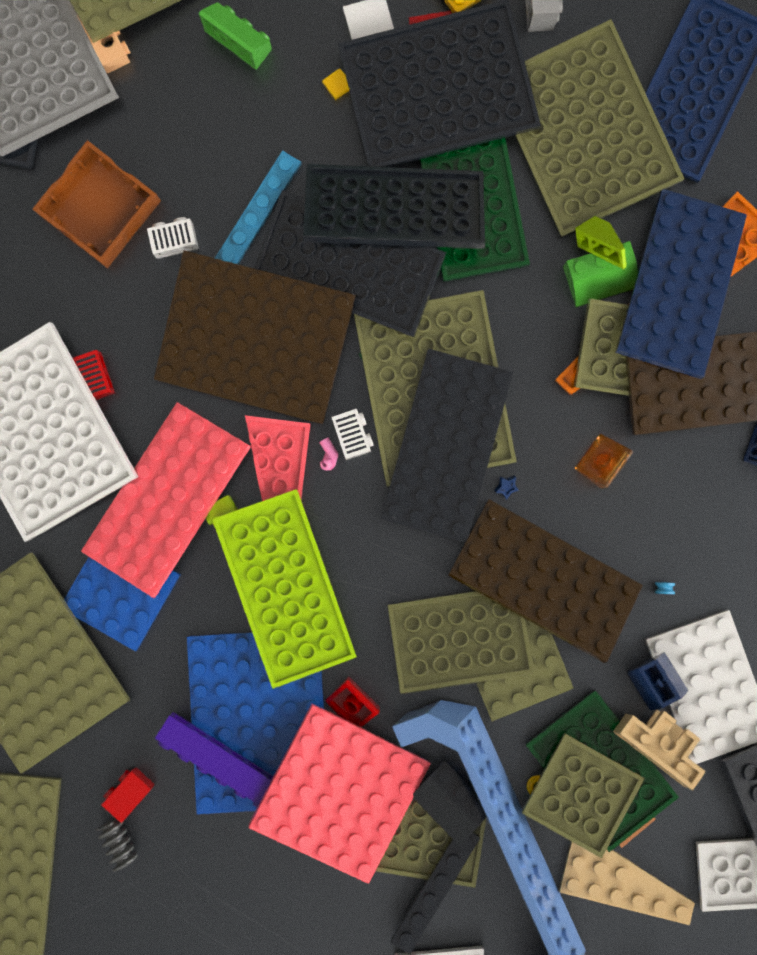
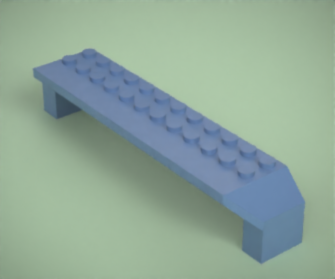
[392,700,586,955]

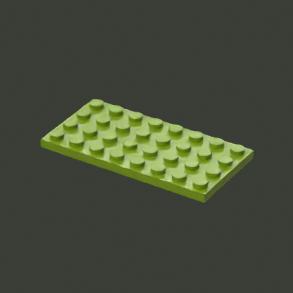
[212,489,357,689]

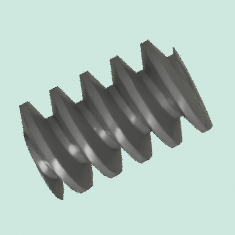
[95,820,138,872]

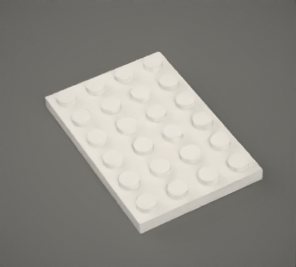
[645,610,757,764]

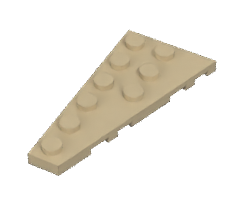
[559,841,695,925]

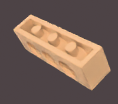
[78,17,130,74]

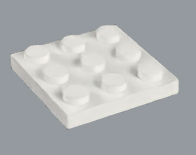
[696,838,757,912]

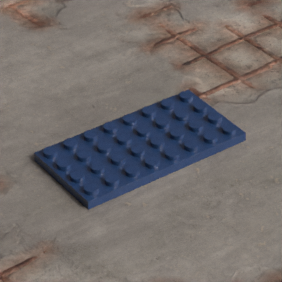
[645,0,757,183]
[615,189,747,379]

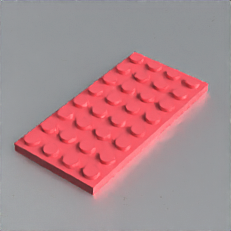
[81,402,250,598]

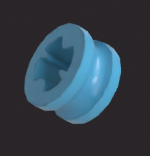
[655,582,675,594]

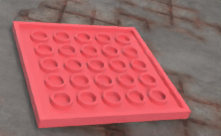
[248,704,431,884]

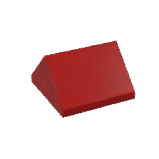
[325,676,380,727]

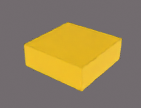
[322,68,349,100]

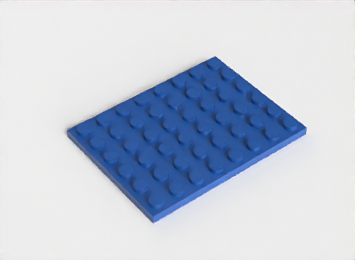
[187,632,324,814]

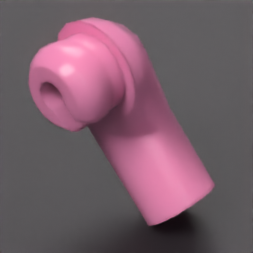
[320,437,339,471]

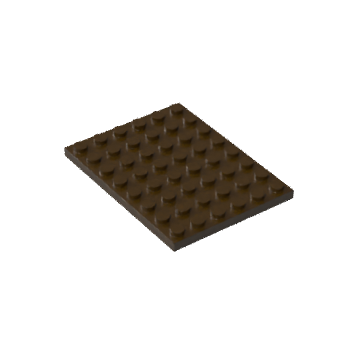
[154,250,356,424]

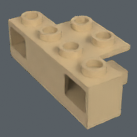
[613,710,706,790]

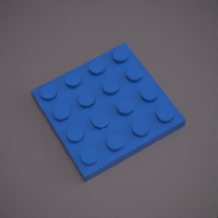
[64,557,181,651]

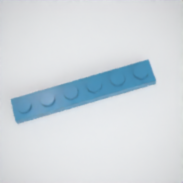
[215,150,301,264]

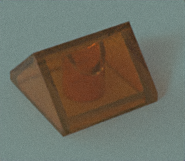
[575,434,633,489]

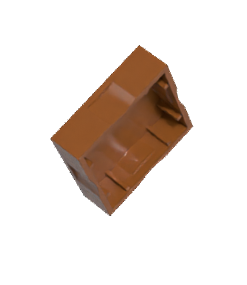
[33,140,161,268]

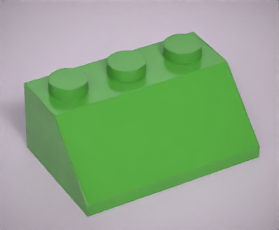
[199,2,272,70]
[563,241,638,307]

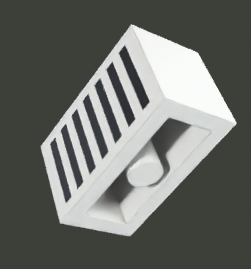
[147,217,199,259]
[332,409,374,460]

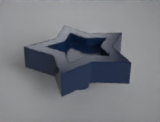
[494,475,519,500]

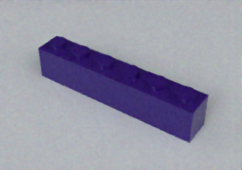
[155,712,274,808]

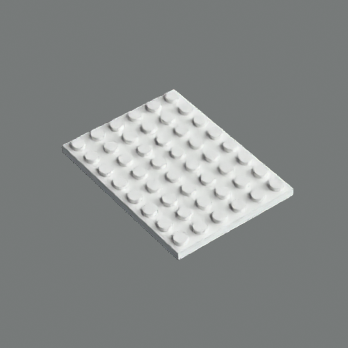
[0,322,138,542]

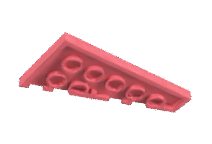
[245,416,311,501]

